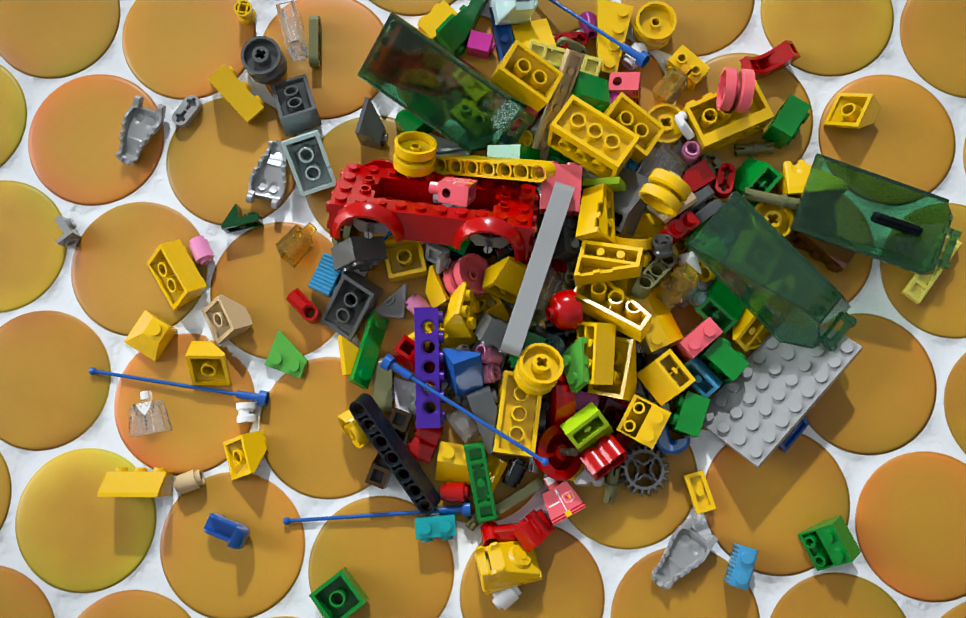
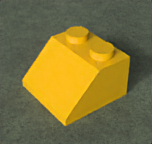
[435,441,471,486]

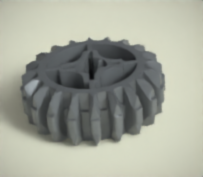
[619,443,670,497]

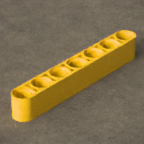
[434,154,556,182]

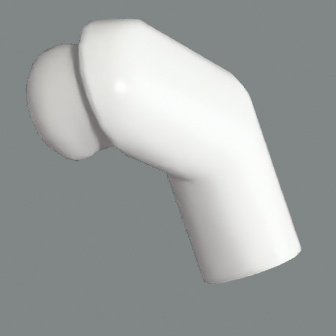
[674,111,695,140]

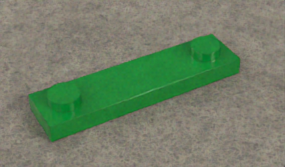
[349,311,389,389]
[463,441,498,523]

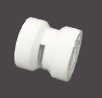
[236,402,257,423]

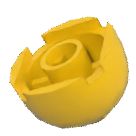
[338,410,370,449]

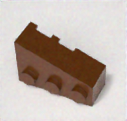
[790,213,857,273]

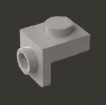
[54,215,81,247]
[425,243,451,274]

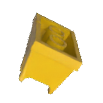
[777,160,847,208]
[475,541,543,595]

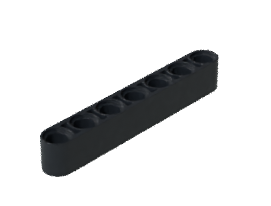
[349,393,441,515]

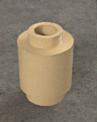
[173,469,205,494]

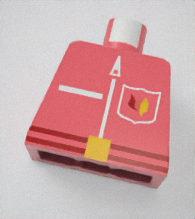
[608,72,641,104]
[429,177,477,207]
[541,476,586,525]

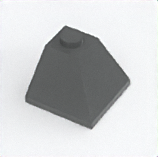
[355,97,388,150]

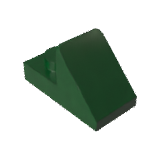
[221,204,264,233]

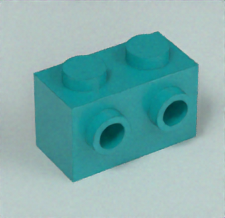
[415,514,457,542]

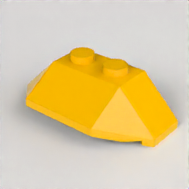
[732,279,793,352]

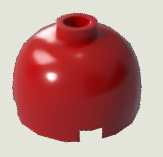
[546,289,583,330]

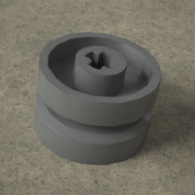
[241,36,287,84]
[678,185,726,232]

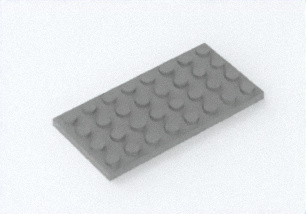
[702,305,863,469]

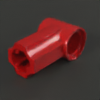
[286,288,322,324]
[480,521,519,547]

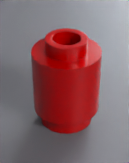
[440,482,471,503]

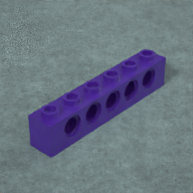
[414,307,446,428]

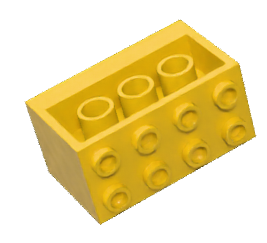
[682,80,774,158]
[547,94,640,178]
[492,370,542,458]

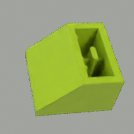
[560,401,614,453]

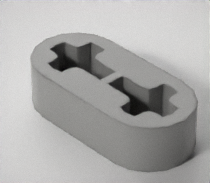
[172,95,203,128]

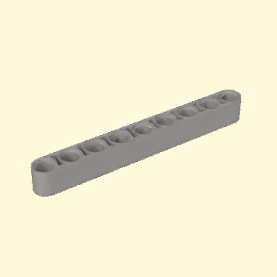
[500,181,575,357]

